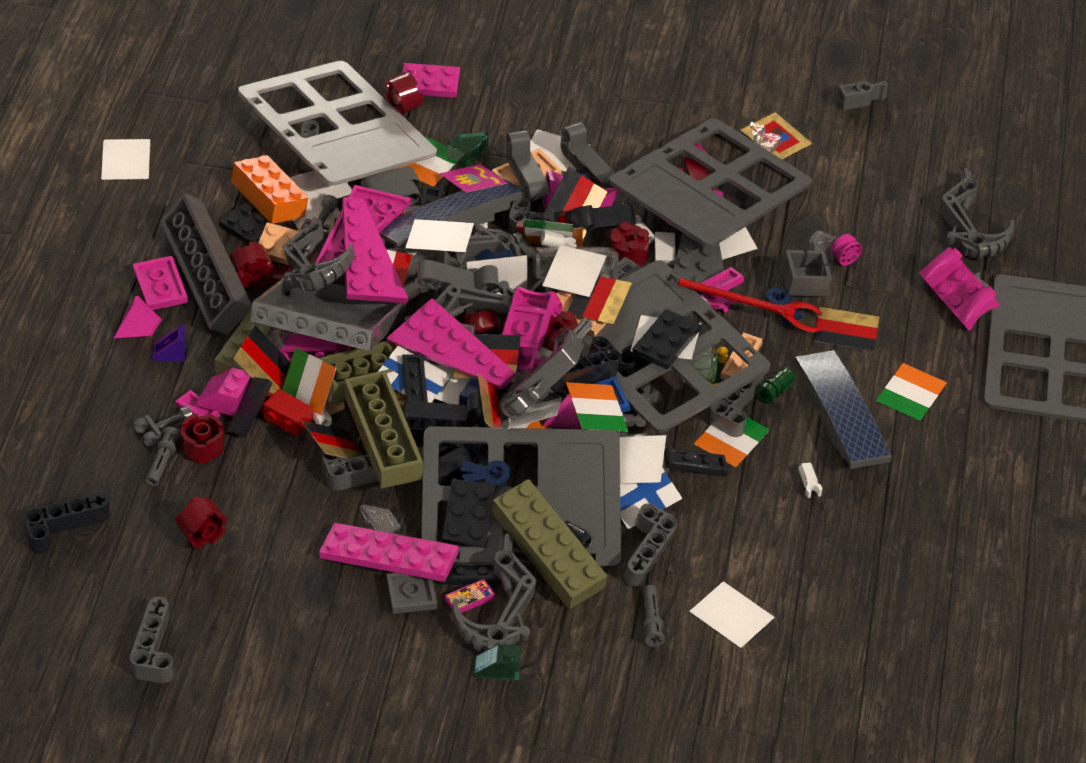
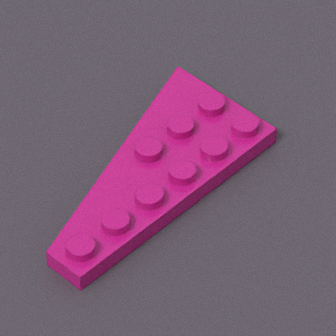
[315,185,411,264]
[342,197,408,303]
[386,299,516,390]

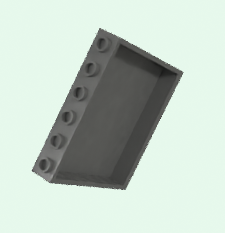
[250,279,407,351]

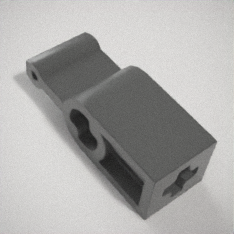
[837,81,888,111]

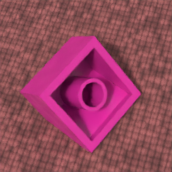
[196,367,252,417]

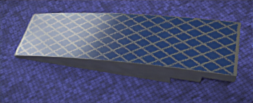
[379,178,526,246]
[795,350,892,469]

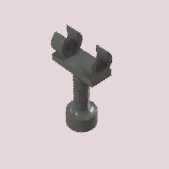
[300,195,339,240]
[134,406,193,447]

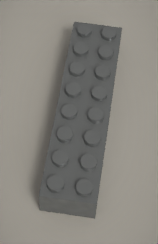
[160,193,252,335]

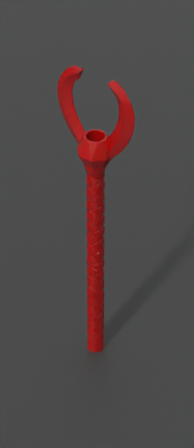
[678,278,822,332]

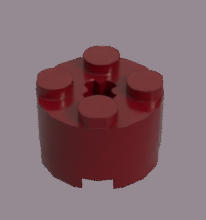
[383,72,424,115]
[608,222,649,266]
[229,242,275,290]
[463,309,504,335]
[542,311,578,352]
[181,414,224,464]
[175,496,228,548]

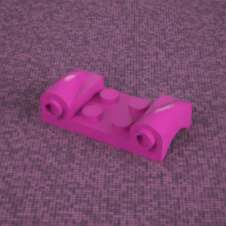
[919,247,1000,331]
[502,286,562,374]

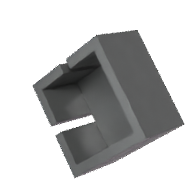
[781,250,832,296]

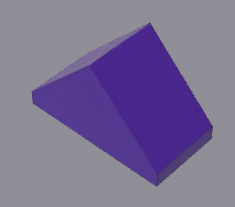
[152,324,186,361]

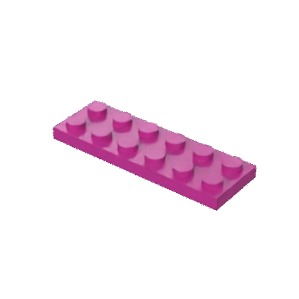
[319,523,459,582]

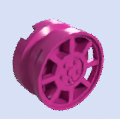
[830,234,862,266]

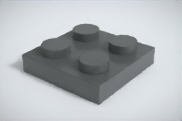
[387,573,437,614]

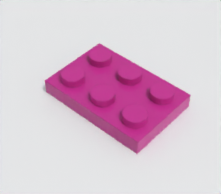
[403,63,460,98]
[133,256,188,310]

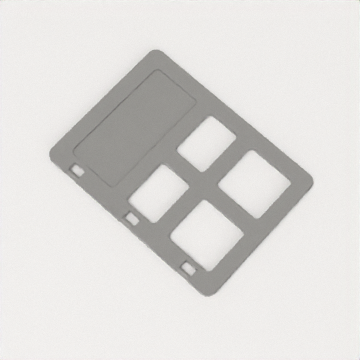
[238,61,437,186]

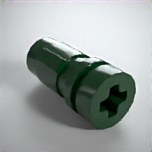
[756,367,795,404]

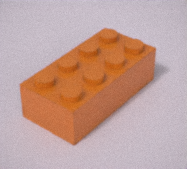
[231,155,309,224]

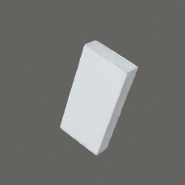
[655,232,676,265]

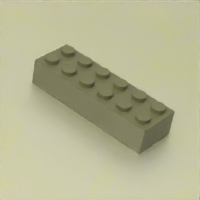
[345,370,423,489]
[491,479,607,610]

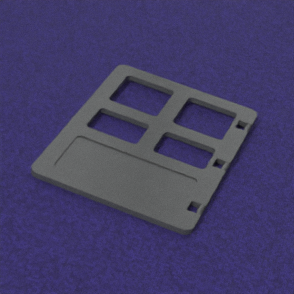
[609,118,812,248]
[580,260,770,433]
[984,274,1086,422]
[422,427,621,568]

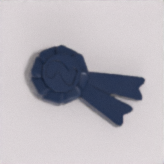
[766,287,803,326]
[460,460,510,486]

